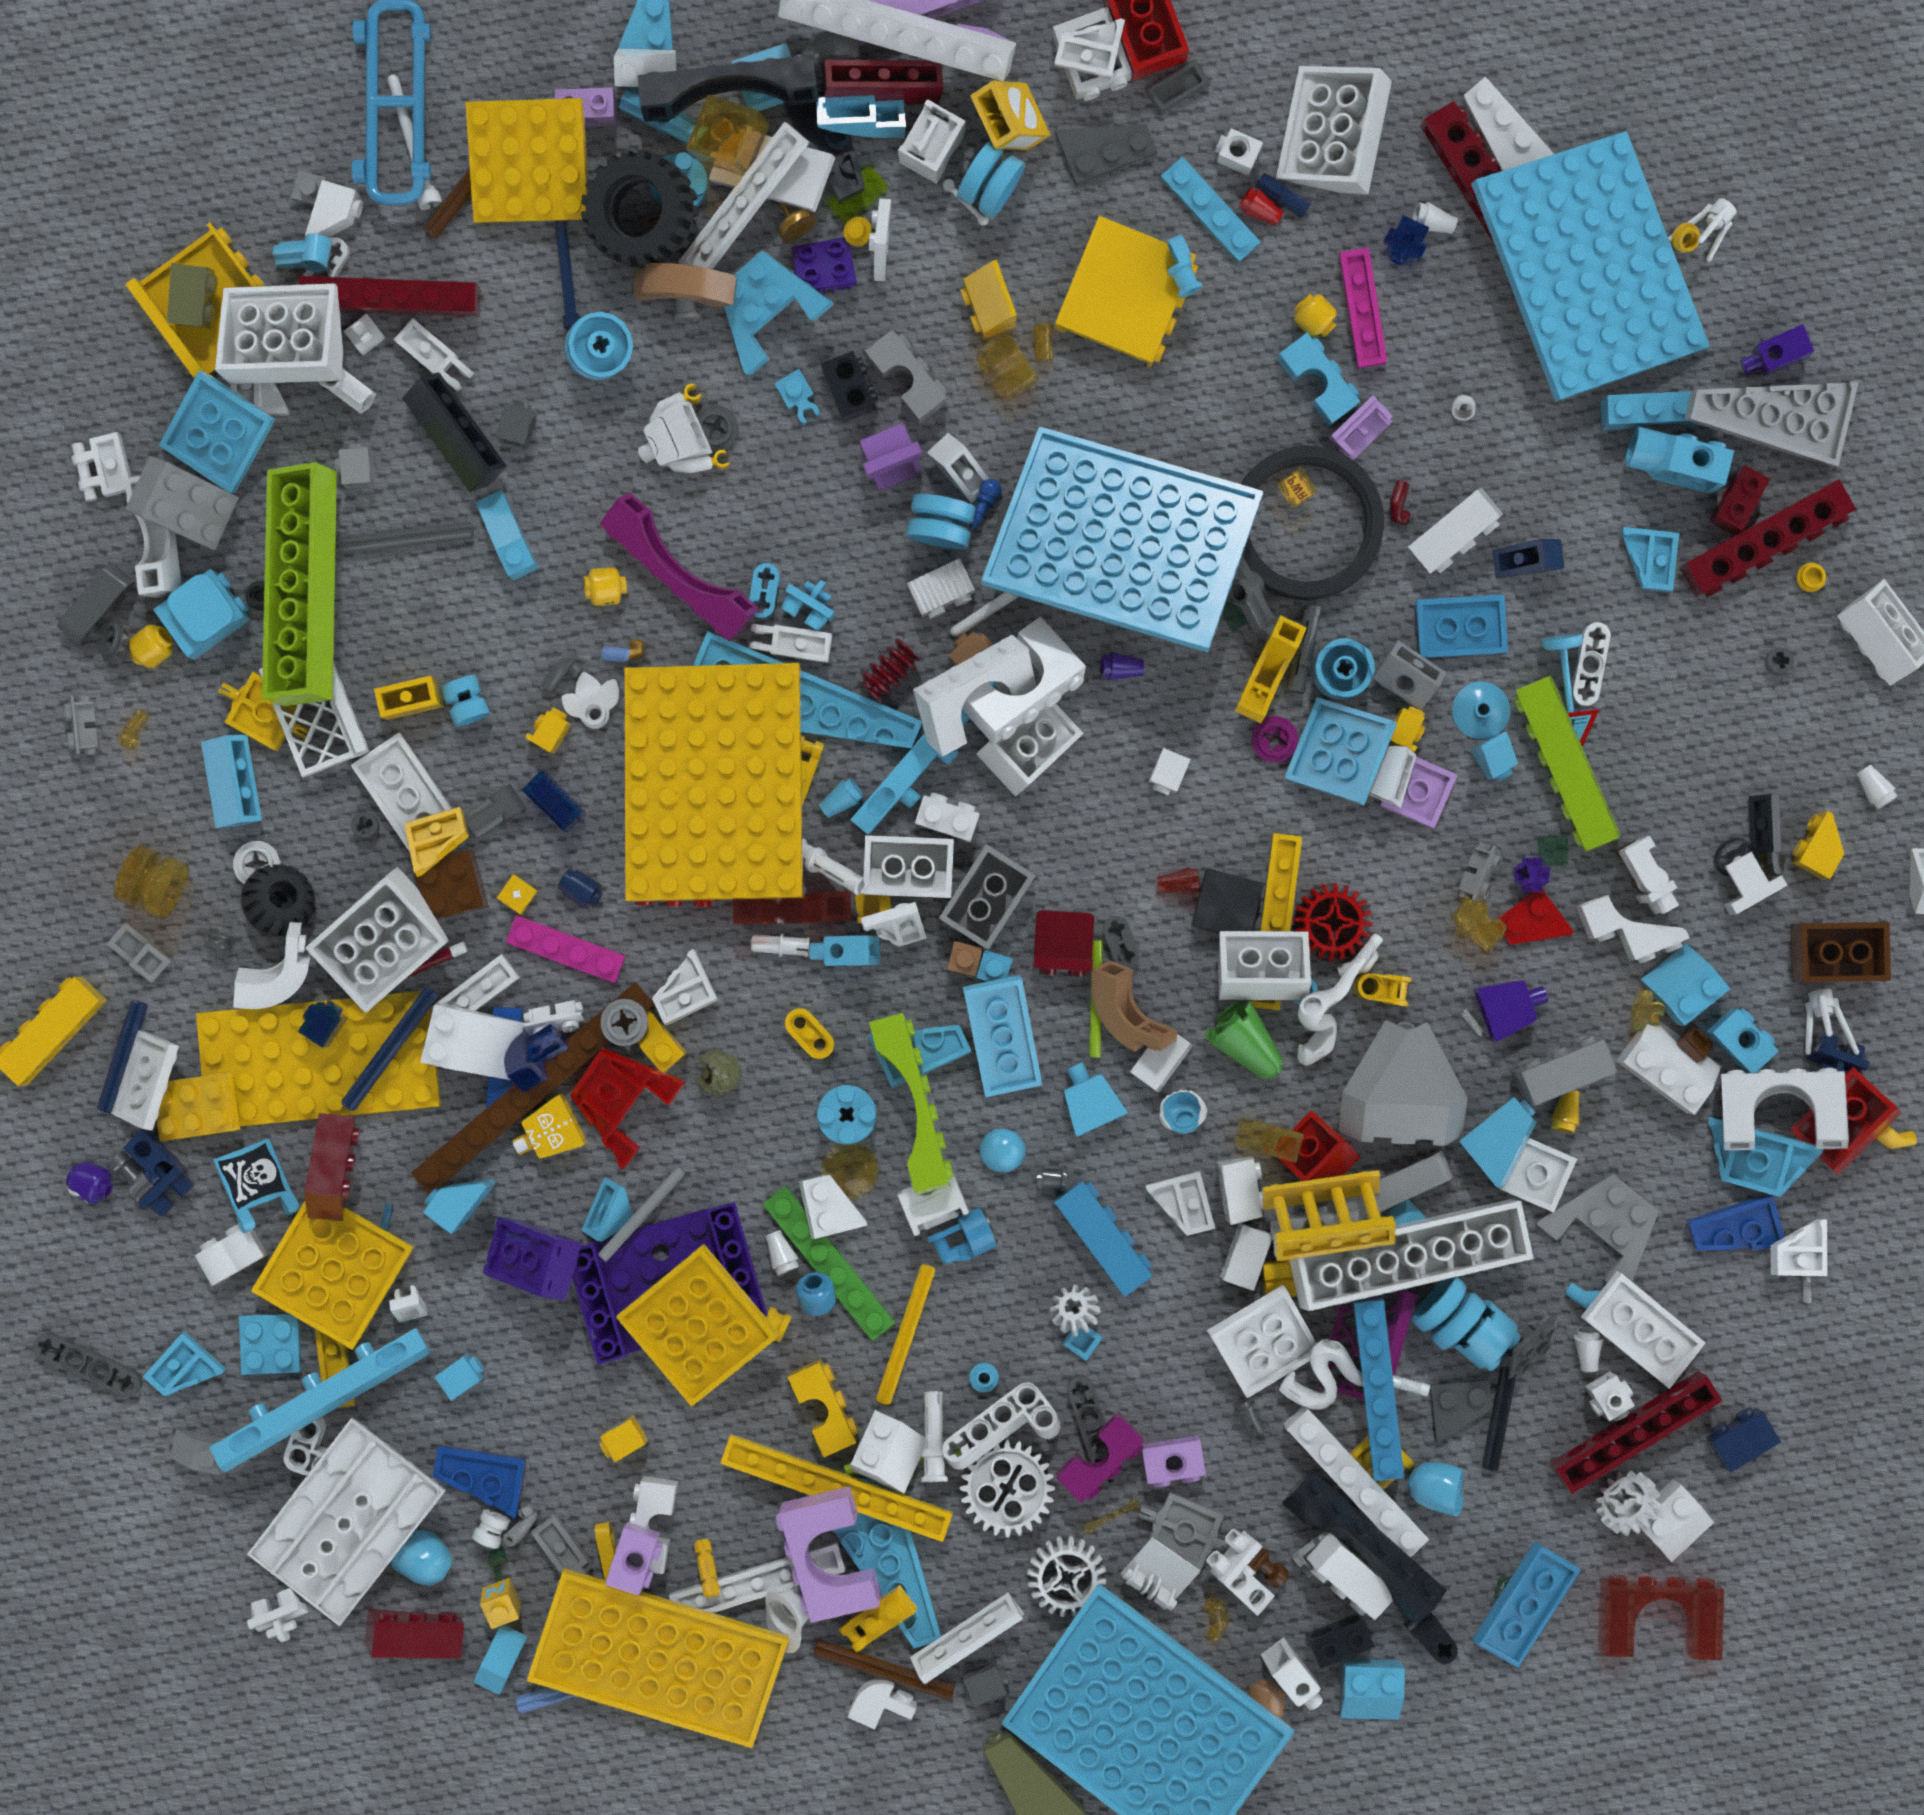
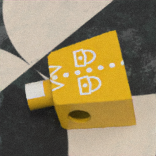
[512,1094,588,1159]

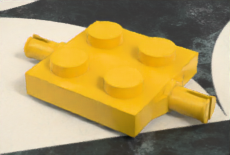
[218,672,310,751]

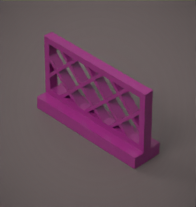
[1318,1289,1417,1400]

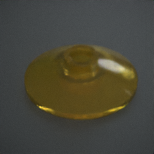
[821,1143,879,1199]

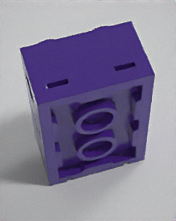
[482,1217,582,1300]

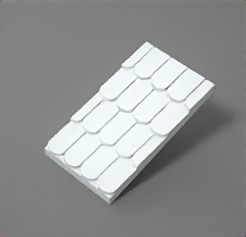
[247,1417,446,1626]

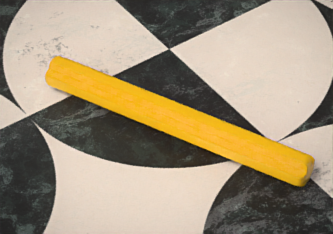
[876,1264,935,1405]

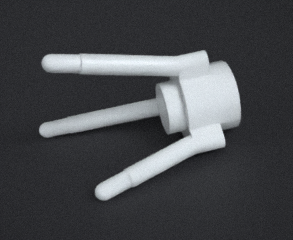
[1668,198,1737,262]
[1805,989,1859,1055]

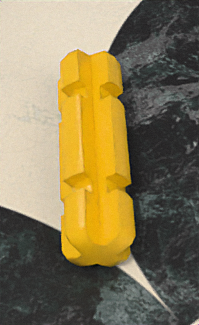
[694,1539,720,1598]

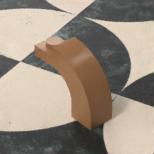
[633,263,737,307]
[1091,960,1178,1051]

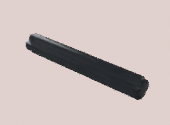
[1482,1366,1517,1471]

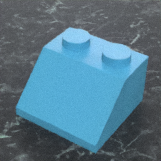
[1640,943,1730,1026]
[423,1179,496,1234]
[1340,1659,1405,1720]

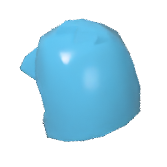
[1407,1462,1464,1516]

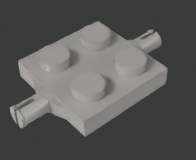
[1137,1491,1230,1570]

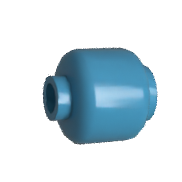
[796,1272,836,1316]

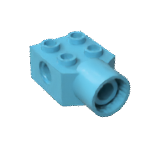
[1625,426,1734,494]

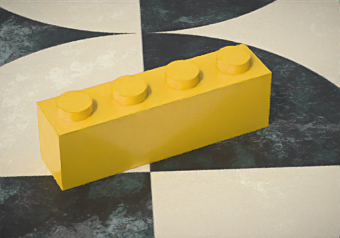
[0,977,108,1086]

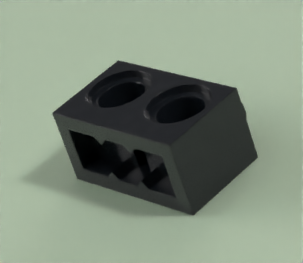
[821,351,878,423]
[1306,1613,1375,1669]

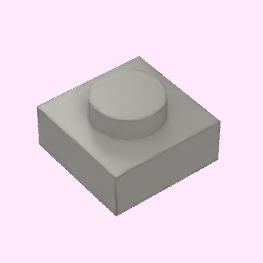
[291,170,328,206]

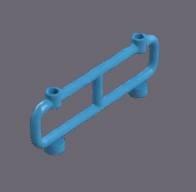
[352,0,431,205]

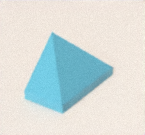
[581,1177,633,1242]

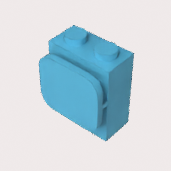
[153,569,251,660]

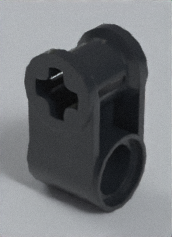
[1403,1612,1458,1664]

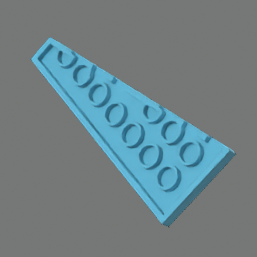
[693,631,922,749]

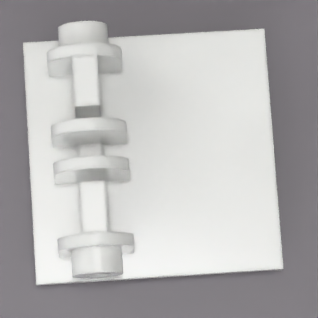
[1121,1537,1200,1611]

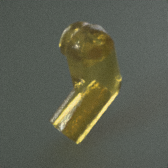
[118,708,150,750]
[1205,1596,1230,1642]

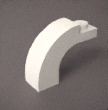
[233,922,311,1009]

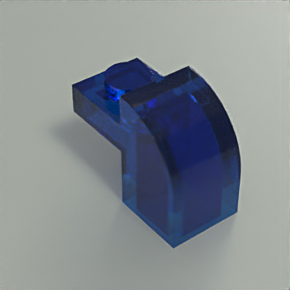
[504,1024,569,1093]

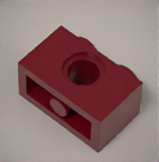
[1709,465,1770,535]

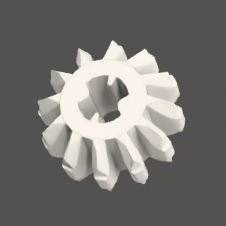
[1050,1285,1101,1336]

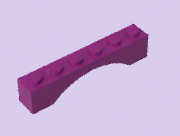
[599,492,759,641]

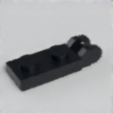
[1748,794,1785,876]

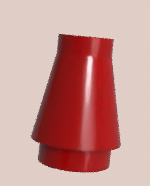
[1238,187,1284,226]

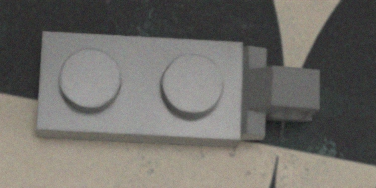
[531,1513,593,1577]

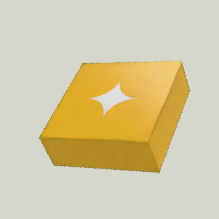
[497,874,538,915]

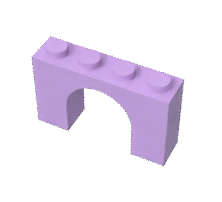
[776,1486,882,1623]

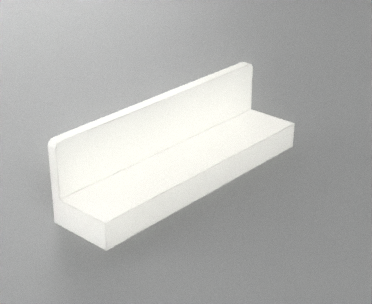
[910,1593,1024,1684]

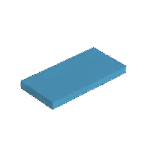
[1472,1541,1581,1668]

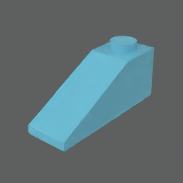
[476,490,539,581]

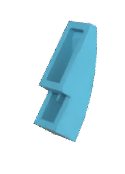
[816,95,905,138]

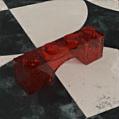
[733,891,853,926]

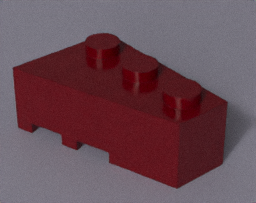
[304,1113,360,1221]

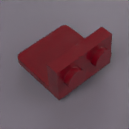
[1033,910,1094,977]

